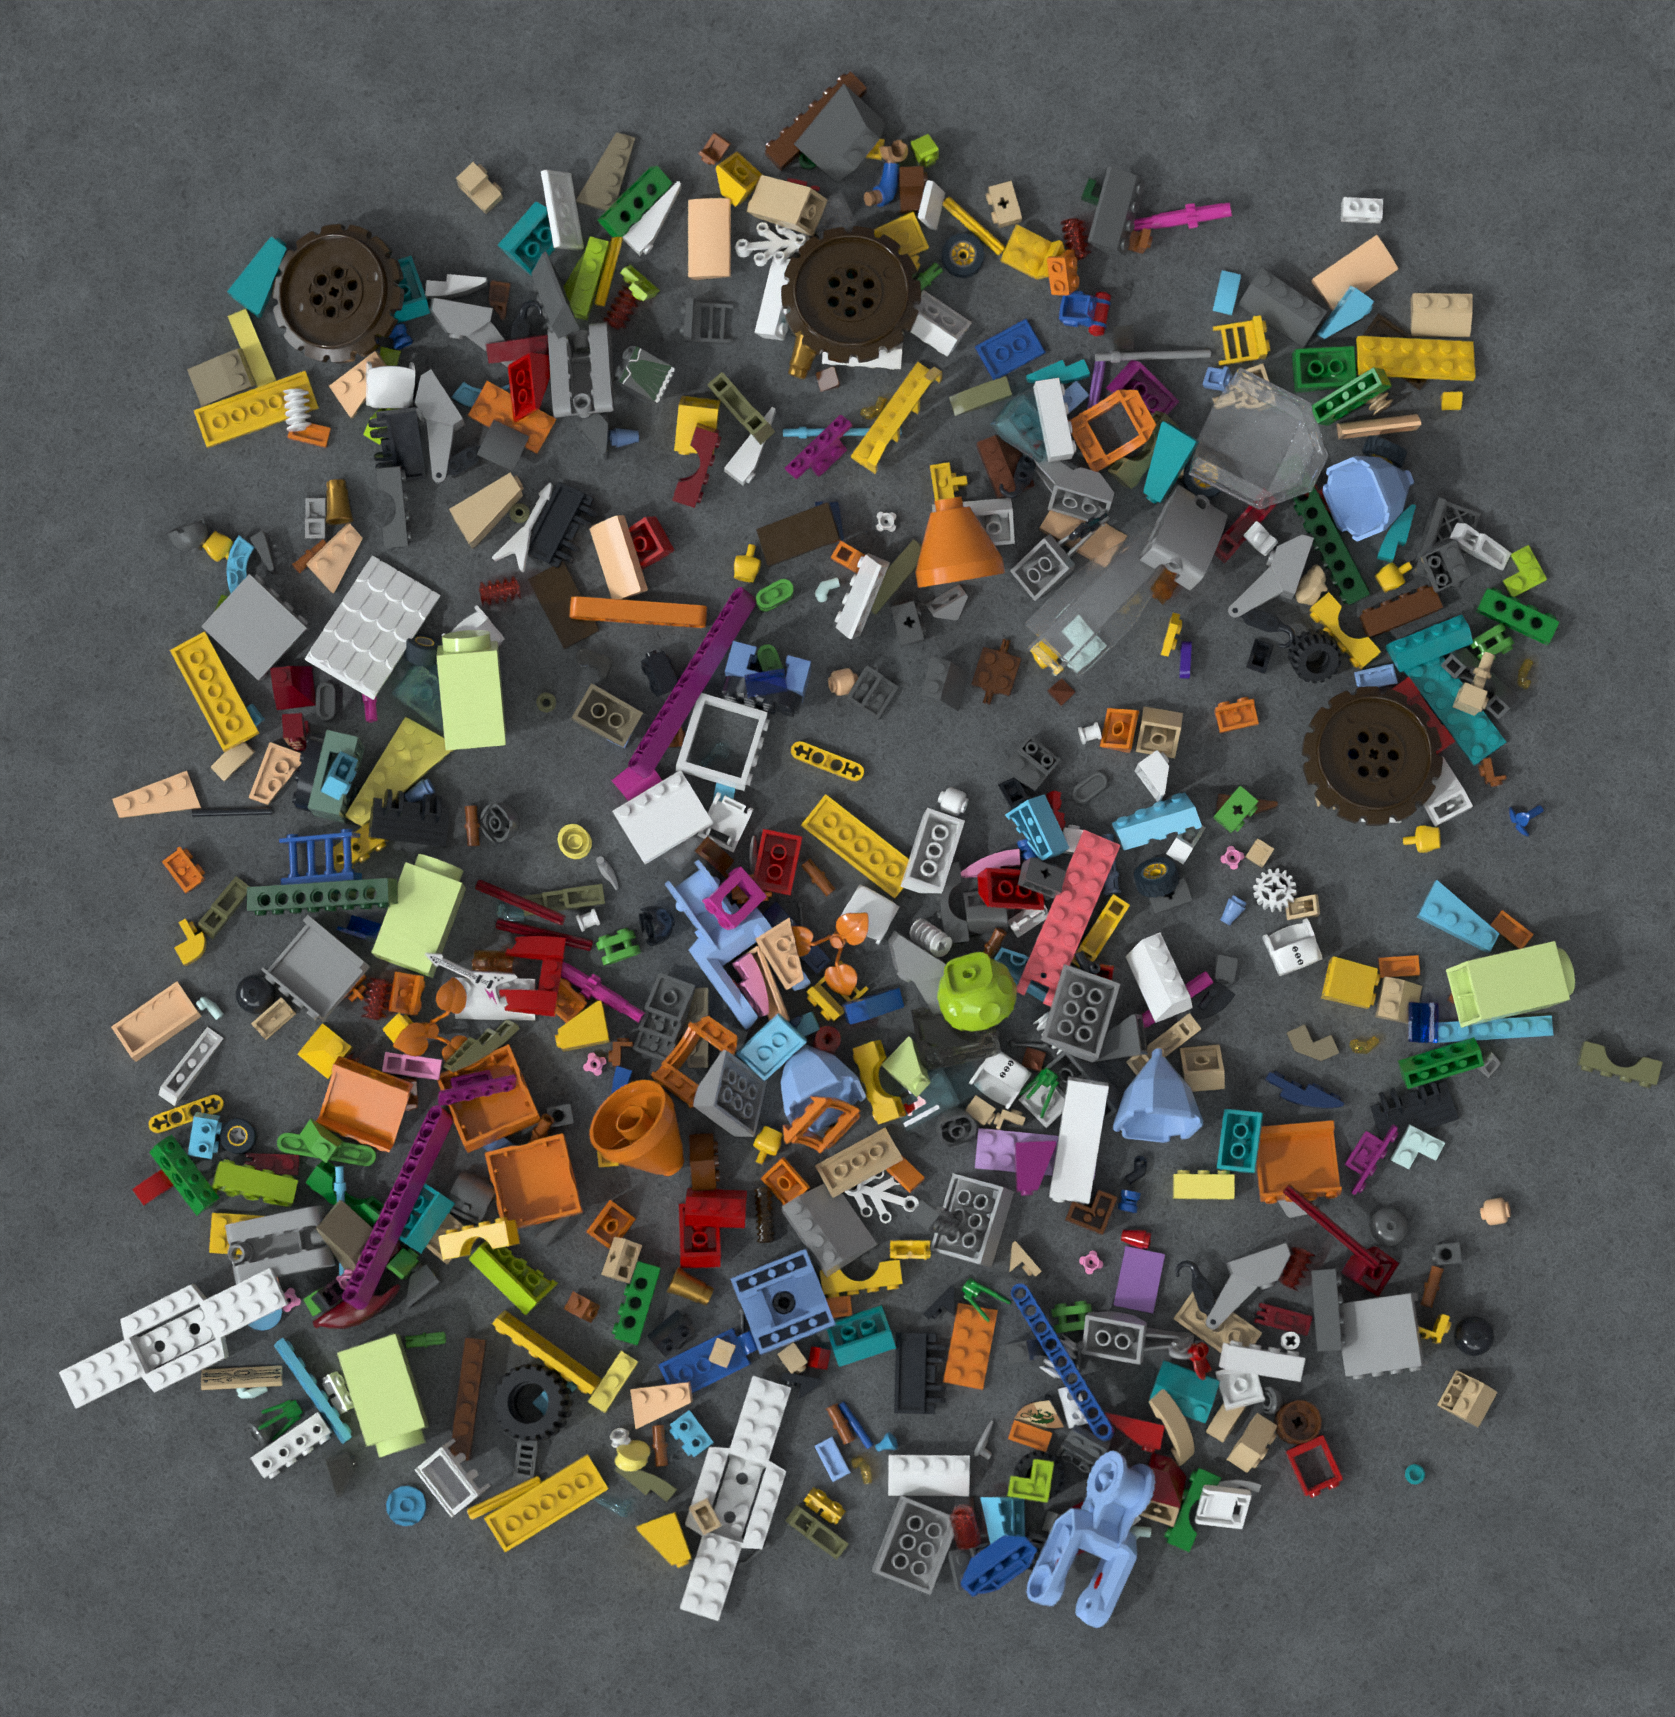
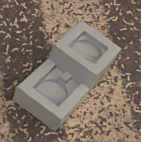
[305,498,326,538]
[1218,1480,1261,1493]

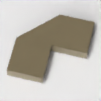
[1286,1025,1339,1061]

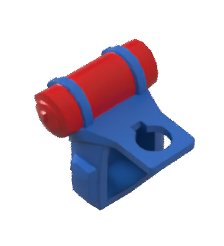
[1059,291,1111,337]

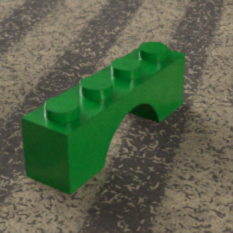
[305,1161,384,1228]
[1164,1468,1221,1552]

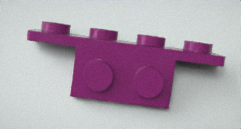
[785,415,853,479]
[438,1070,516,1106]
[1344,1124,1399,1195]

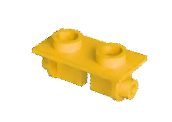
[890,1240,930,1260]
[804,1487,846,1525]

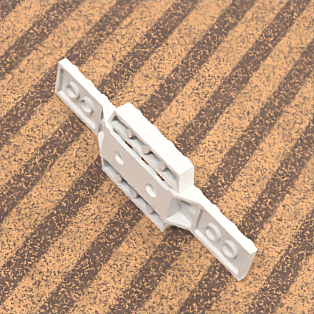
[59,1268,288,1408]
[680,1376,791,1621]

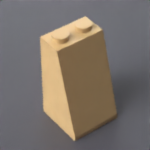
[747,175,828,236]
[449,472,524,549]

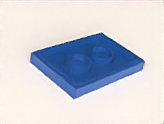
[975,318,1046,380]

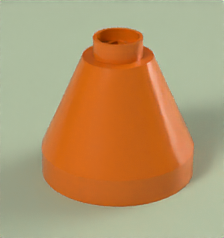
[915,496,1005,588]
[590,1080,684,1176]

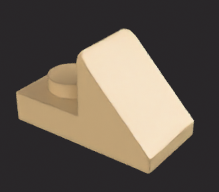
[1009,1241,1041,1277]

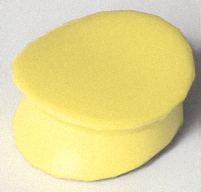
[557,824,592,859]
[615,1440,650,1471]

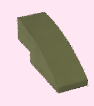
[949,376,1012,416]
[197,877,250,939]
[615,1467,677,1502]
[785,1505,848,1560]

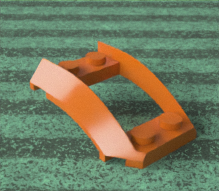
[1068,389,1156,472]
[651,1016,738,1108]
[783,1096,860,1153]

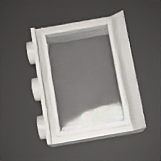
[414,1438,490,1518]

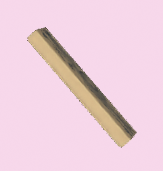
[201,1366,283,1390]

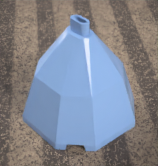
[1322,456,1414,541]
[781,1044,866,1133]
[1113,1048,1203,1143]

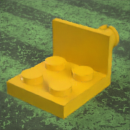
[1000,225,1078,280]

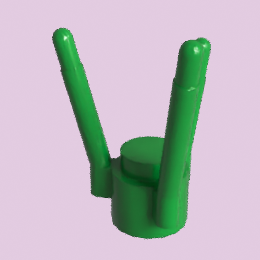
[1019,1067,1059,1118]
[962,1278,1011,1322]
[258,1400,303,1441]

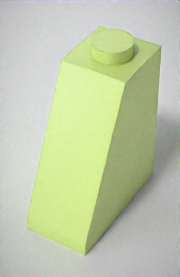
[882,1037,930,1097]

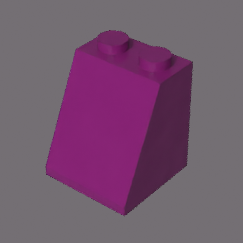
[1014,1141,1056,1196]

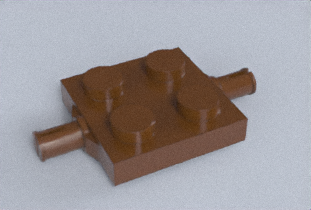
[972,639,1022,705]

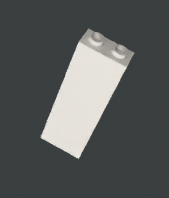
[1049,1077,1109,1205]

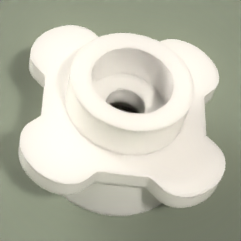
[876,512,896,532]
[610,1428,631,1448]

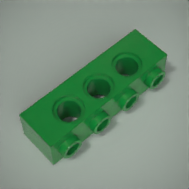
[598,166,672,237]
[1310,367,1392,426]
[1475,587,1559,646]
[1398,1037,1484,1089]
[149,1134,219,1216]
[612,1261,661,1345]

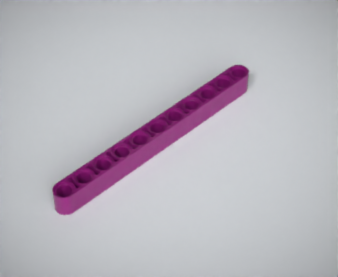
[628,587,756,778]
[343,1105,453,1310]

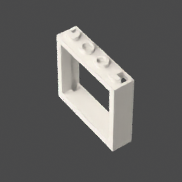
[676,693,770,791]

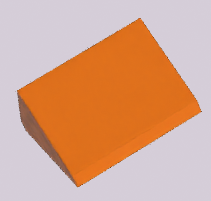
[1100,708,1139,753]
[760,1157,810,1205]
[586,1200,636,1249]

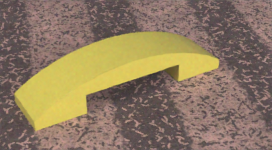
[228,309,276,387]

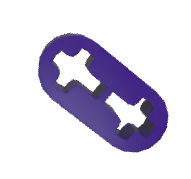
[1179,641,1192,679]

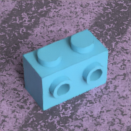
[321,751,358,800]
[188,1112,222,1159]
[669,1410,714,1457]

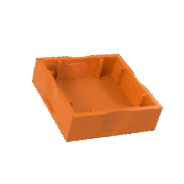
[437,1044,541,1153]
[485,1133,583,1229]

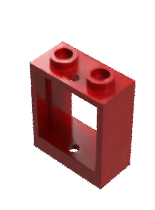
[1285,1435,1343,1498]

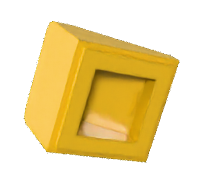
[1441,392,1463,410]

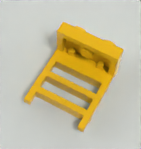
[1213,315,1270,366]
[806,961,868,1022]
[1418,1314,1451,1344]

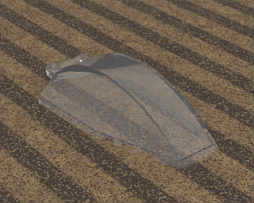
[1024,525,1168,679]

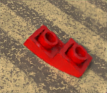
[1046,791,1065,831]
[132,1169,174,1206]

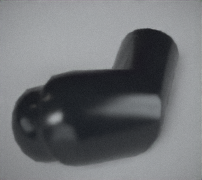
[1074,951,1101,975]
[1125,1155,1147,1185]

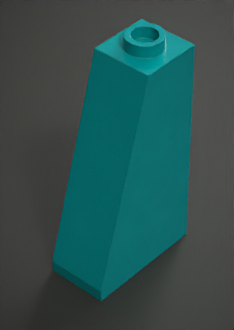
[227,237,288,319]
[1143,421,1200,504]

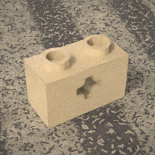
[986,181,1022,228]
[601,1237,642,1283]

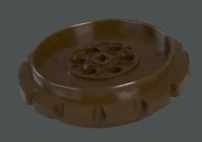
[272,224,404,364]
[781,226,921,364]
[1302,686,1443,826]

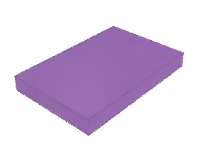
[1114,1246,1165,1314]

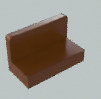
[695,836,734,879]

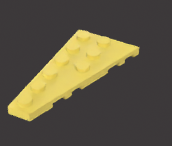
[345,717,454,827]

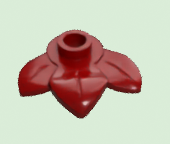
[1188,1342,1212,1380]

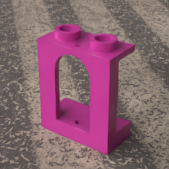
[702,867,767,930]

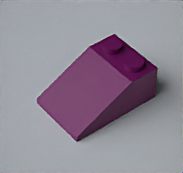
[1106,360,1179,415]

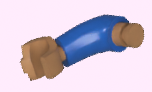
[864,140,908,207]

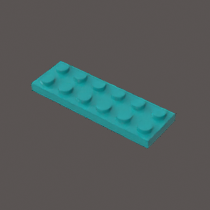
[1403,656,1506,766]

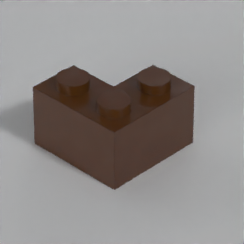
[899,166,928,214]
[689,1133,720,1191]
[1065,1190,1117,1235]

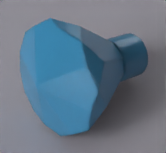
[875,1432,898,1452]

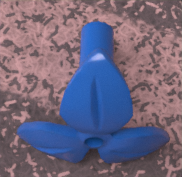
[1509,805,1543,837]

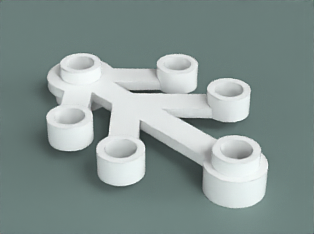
[735,222,810,266]
[845,1171,919,1223]

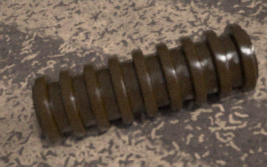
[754,1187,775,1243]

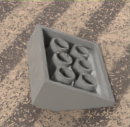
[1041,964,1120,1063]
[693,1050,767,1137]
[930,1174,1014,1268]
[782,1183,877,1277]
[871,1496,960,1595]

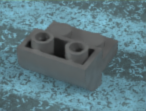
[1003,735,1060,793]
[963,891,1008,935]
[448,1170,496,1225]
[1057,1424,1110,1474]
[948,1542,990,1591]

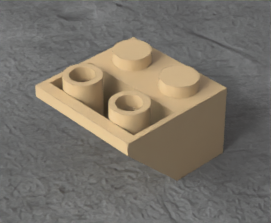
[1437,1370,1497,1427]

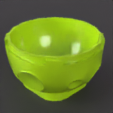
[937,952,1017,1031]

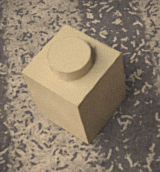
[966,1095,996,1126]
[777,1343,808,1375]

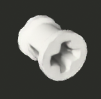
[1078,722,1102,744]
[575,909,600,932]
[1281,1332,1300,1350]

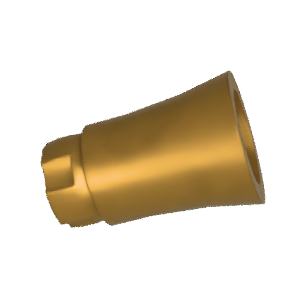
[788,335,816,380]
[326,479,353,525]
[667,1267,714,1306]

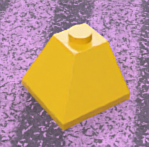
[716,152,764,207]
[297,1023,353,1079]

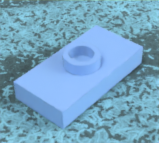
[1063,381,1089,415]
[1354,664,1397,688]
[815,1437,851,1482]

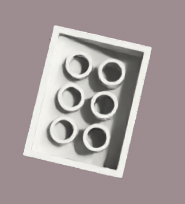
[835,553,890,639]
[613,770,713,864]

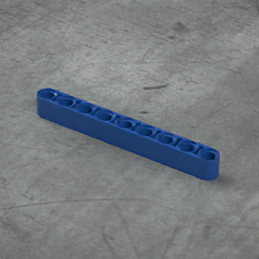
[1011,1284,1114,1441]

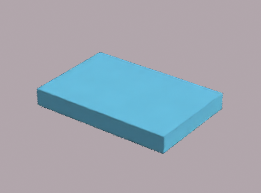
[736,1013,807,1081]

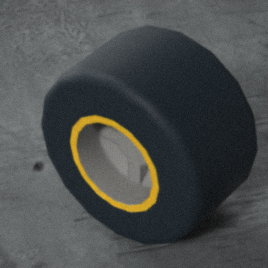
[403,634,441,667]
[220,1118,257,1155]

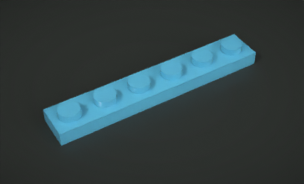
[1432,1015,1553,1043]
[274,1338,352,1445]

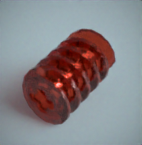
[1060,218,1092,261]
[603,286,642,330]
[479,575,521,607]
[361,978,393,1021]
[813,1026,841,1055]
[1278,1247,1316,1292]
[949,1504,982,1550]

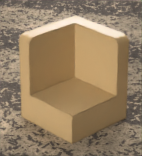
[1245,838,1274,868]
[709,1338,736,1368]

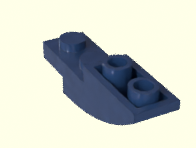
[762,901,831,974]
[1265,1071,1344,1109]

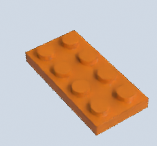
[468,381,556,454]
[943,1303,998,1390]

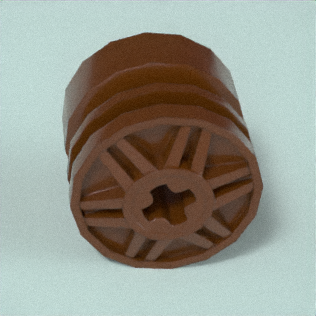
[1274,1400,1321,1445]

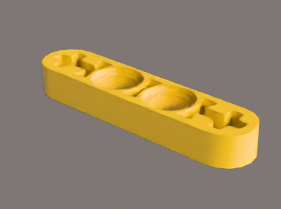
[791,741,864,782]
[148,1095,224,1133]

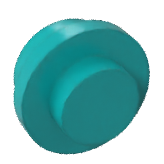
[1405,1464,1425,1484]

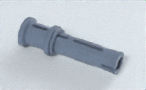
[1101,834,1121,895]

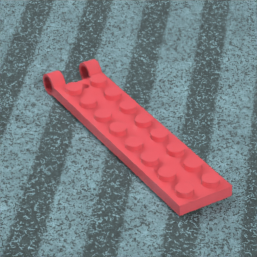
[1017,830,1120,1007]

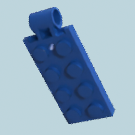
[658,1328,758,1393]

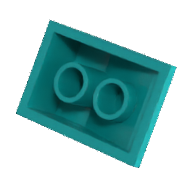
[394,256,430,323]

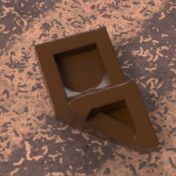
[488,280,511,320]

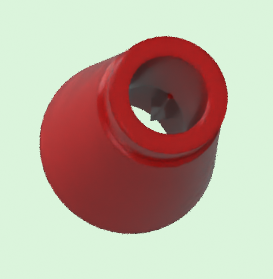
[1121,1229,1151,1250]

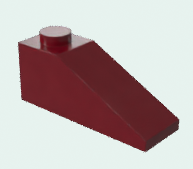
[485,334,549,364]

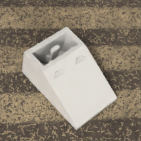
[1424,756,1473,827]

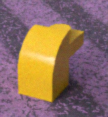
[174,919,207,966]

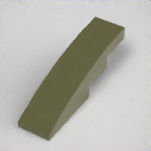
[871,539,922,614]
[521,884,605,917]
[442,1019,520,1072]

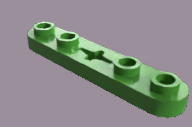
[277,1133,376,1166]

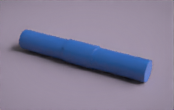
[838,1402,874,1449]

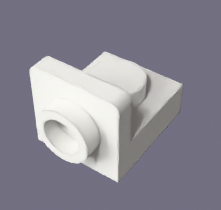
[1243,521,1278,556]

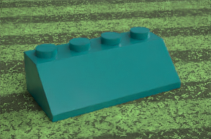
[1385,615,1473,672]

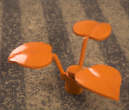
[791,912,869,996]
[393,977,468,1062]

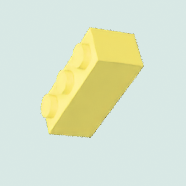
[1173,1170,1234,1199]
[588,1351,639,1413]

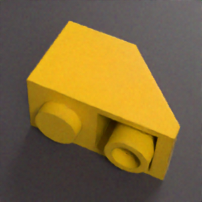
[382,1013,413,1043]

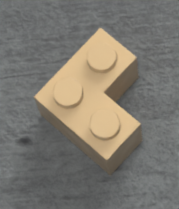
[456,162,503,214]
[1227,1413,1277,1472]

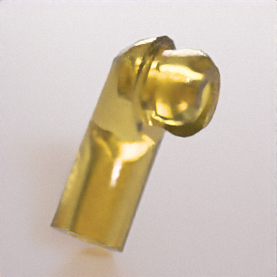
[860,396,887,420]
[1517,659,1533,690]
[1349,1035,1380,1054]
[851,1456,873,1484]

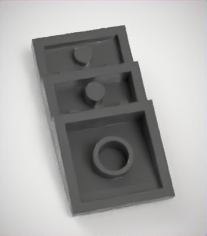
[632,973,696,1062]

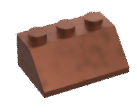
[976,432,1035,499]

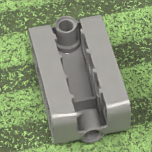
[548,322,614,418]
[1139,484,1228,590]
[225,1206,335,1284]

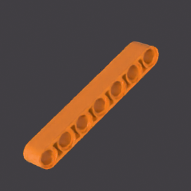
[569,597,707,628]

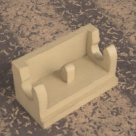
[251,997,296,1040]

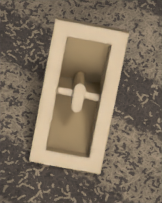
[1285,894,1320,920]
[689,1498,722,1535]
[1140,1500,1179,1527]

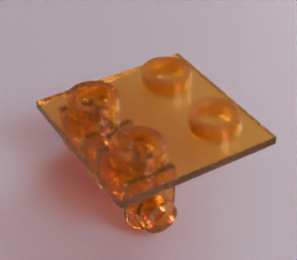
[1150,568,1180,605]
[472,950,514,973]

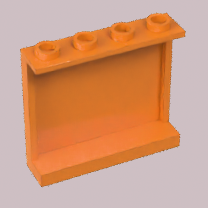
[316,1056,414,1152]
[1256,1120,1342,1204]

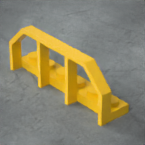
[851,362,942,474]

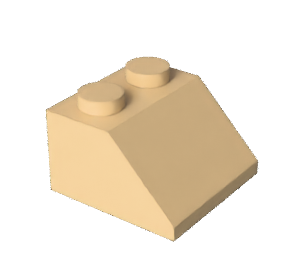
[1136,707,1183,758]
[1375,976,1422,1025]
[1180,1045,1225,1092]

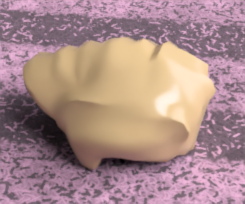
[1295,565,1327,606]

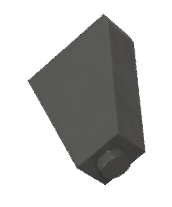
[1096,1014,1148,1061]
[1005,1339,1048,1365]

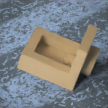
[993,1109,1025,1130]

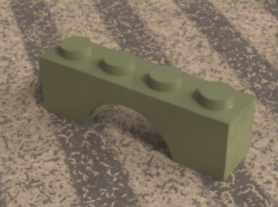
[707,372,775,445]
[1108,410,1180,489]
[1577,1041,1663,1089]

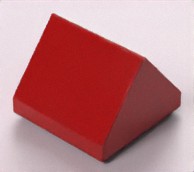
[807,1346,831,1370]

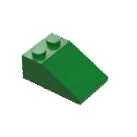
[1292,346,1356,392]

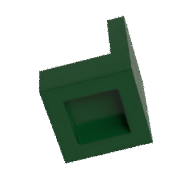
[1081,178,1102,206]

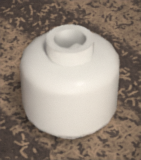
[938,787,969,816]

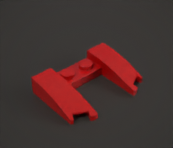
[1392,677,1455,761]
[499,936,566,1017]

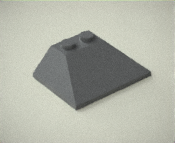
[794,84,886,183]

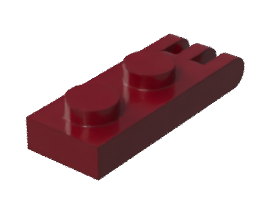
[245,1153,299,1175]
[1255,1303,1312,1336]

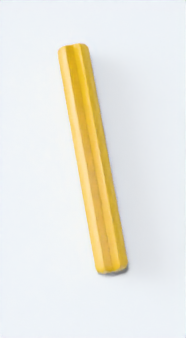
[942,197,1005,255]
[595,237,623,306]
[467,1476,541,1519]

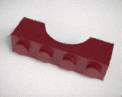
[672,423,722,508]
[1214,489,1279,564]
[282,713,310,751]

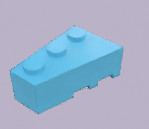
[1005,794,1069,861]
[980,1497,1025,1544]

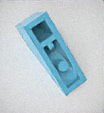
[1317,286,1374,339]

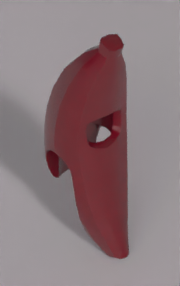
[312,1239,401,1329]

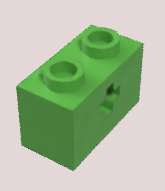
[1213,786,1258,833]

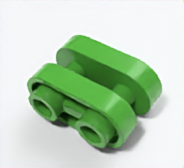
[756,579,794,612]
[1470,623,1514,661]
[757,644,785,679]
[596,928,641,966]
[1051,1301,1092,1333]

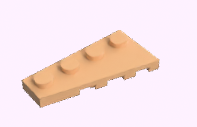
[112,771,201,818]

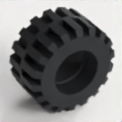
[1288,629,1342,684]
[1013,1451,1064,1502]

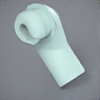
[815,577,840,602]
[196,997,224,1020]
[236,1387,267,1399]
[1129,1526,1151,1540]

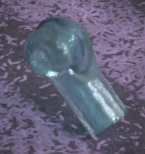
[495,904,524,921]

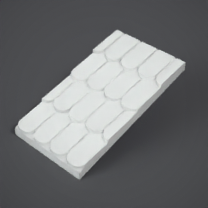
[305,555,440,700]

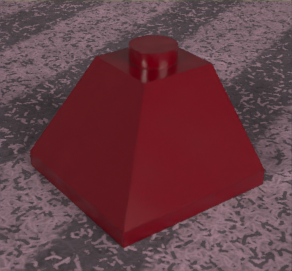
[270,666,316,711]
[1341,1246,1399,1297]
[1148,1453,1187,1508]

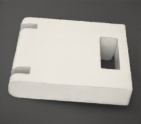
[697,792,753,852]
[1195,1485,1251,1529]

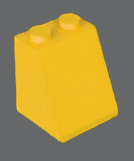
[674,396,721,456]
[1321,956,1380,1009]
[555,1001,610,1052]
[637,1512,692,1568]

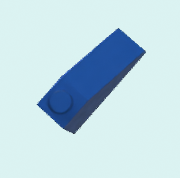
[842,988,904,1024]

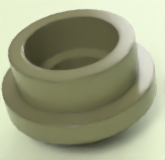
[510,503,530,523]
[536,693,556,713]

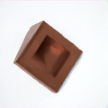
[1047,678,1075,706]
[1022,1047,1046,1072]

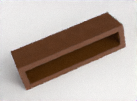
[1359,585,1443,638]

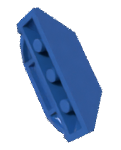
[960,1535,1037,1597]

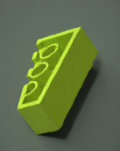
[563,236,609,321]
[211,1160,298,1207]
[469,1241,558,1315]

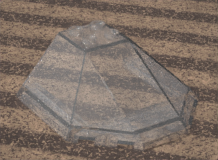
[1189,367,1328,510]

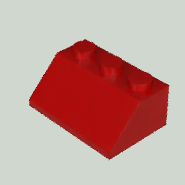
[977,868,1044,910]
[685,1188,747,1228]

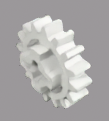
[1253,868,1297,912]

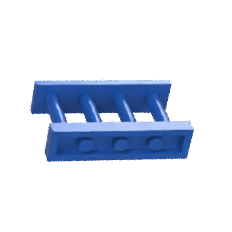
[279,829,362,885]

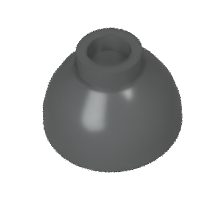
[1260,1386,1287,1415]
[246,1420,274,1447]

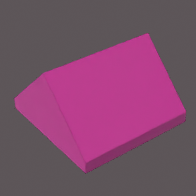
[611,767,663,801]

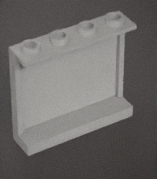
[201,574,310,681]
[261,915,370,1022]
[1339,1293,1428,1380]

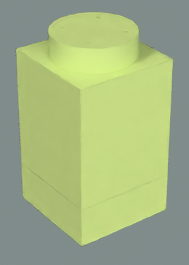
[437,630,506,750]
[372,854,466,978]
[1446,941,1575,1028]
[337,1334,429,1458]

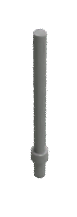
[1095,350,1211,363]

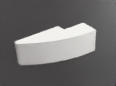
[425,274,487,300]
[1449,523,1511,570]

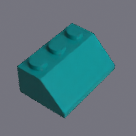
[498,201,556,276]
[1217,1109,1263,1173]
[399,1183,455,1253]
[826,1305,896,1367]
[1149,1360,1220,1423]

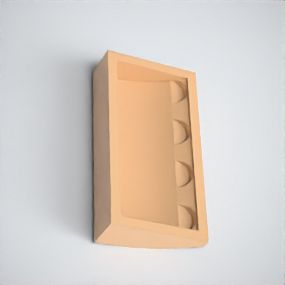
[688,198,731,280]
[1311,235,1398,311]
[1337,414,1421,440]
[1039,510,1127,569]
[590,515,648,600]
[746,946,790,1022]
[111,982,202,1062]

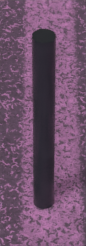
[192,807,272,817]

